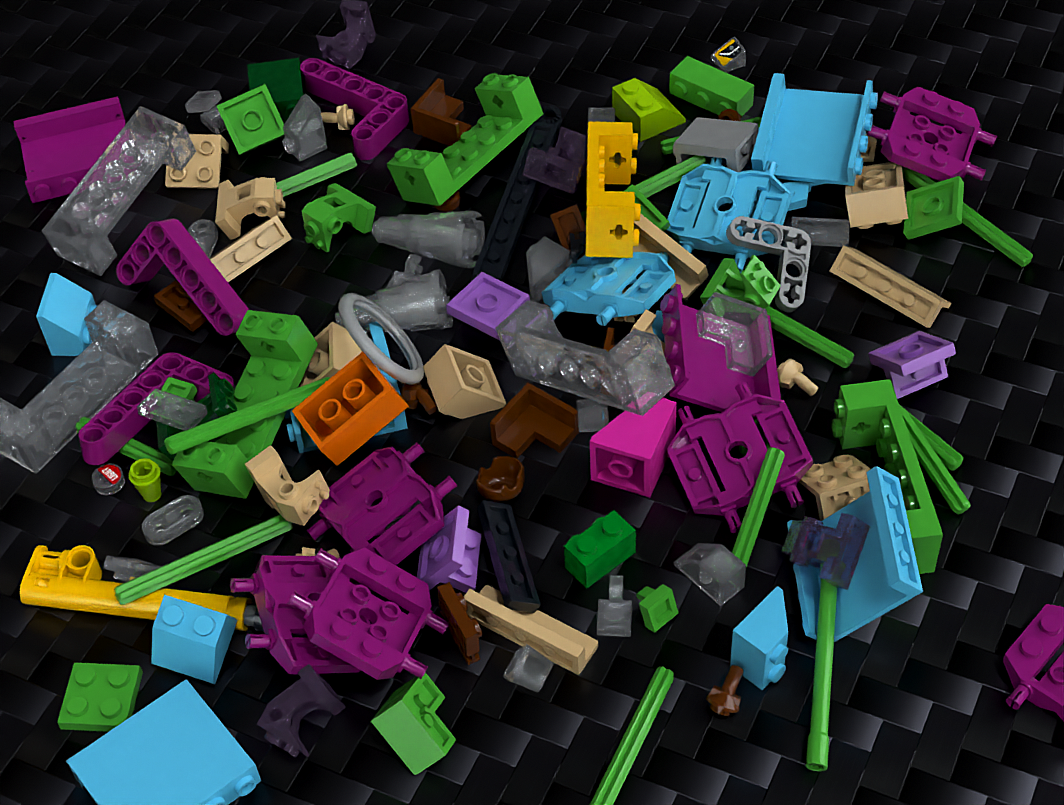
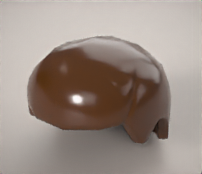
[476,456,525,503]

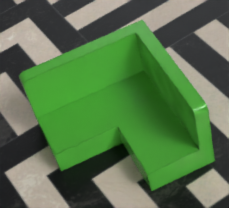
[371,672,456,775]

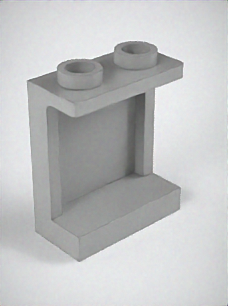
[673,117,758,172]

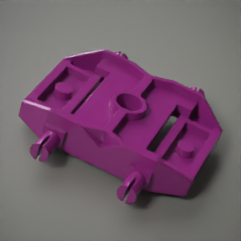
[866,87,997,181]
[667,382,813,533]
[307,442,457,565]
[288,547,449,680]
[230,555,371,674]
[1003,604,1064,721]

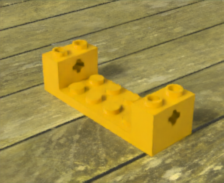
[585,121,641,258]

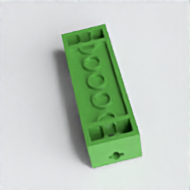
[386,73,544,206]
[172,310,318,499]
[831,379,943,574]

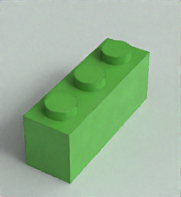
[669,56,754,116]

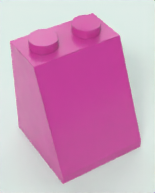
[589,394,677,498]

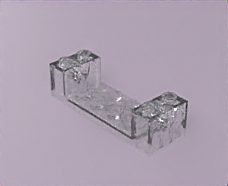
[42,106,197,276]
[0,300,158,474]
[495,300,675,416]

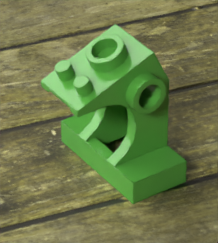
[302,183,376,252]
[700,255,781,318]

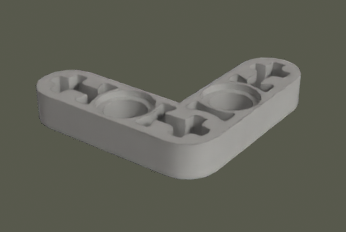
[726,216,811,312]

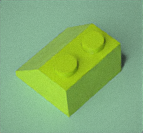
[612,78,686,142]

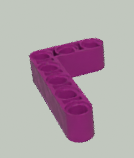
[300,58,410,160]
[116,218,249,336]
[78,352,234,465]

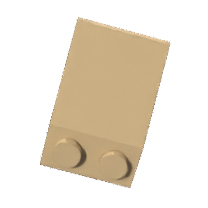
[845,162,908,229]

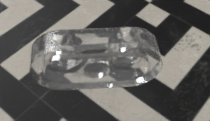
[188,219,218,258]
[142,495,204,545]

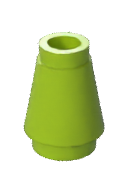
[129,458,162,502]

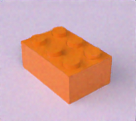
[292,351,409,466]

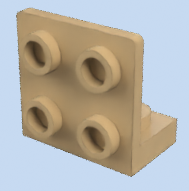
[165,134,229,189]
[799,455,871,522]

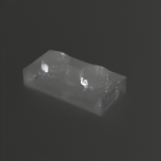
[103,555,162,582]

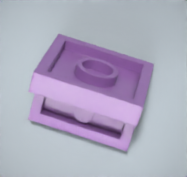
[446,272,530,345]
[868,331,956,399]
[417,505,481,593]

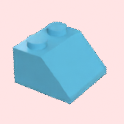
[36,273,101,356]
[730,586,788,690]
[151,594,238,684]

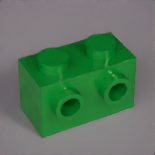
[564,510,636,589]

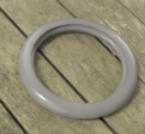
[338,293,424,385]

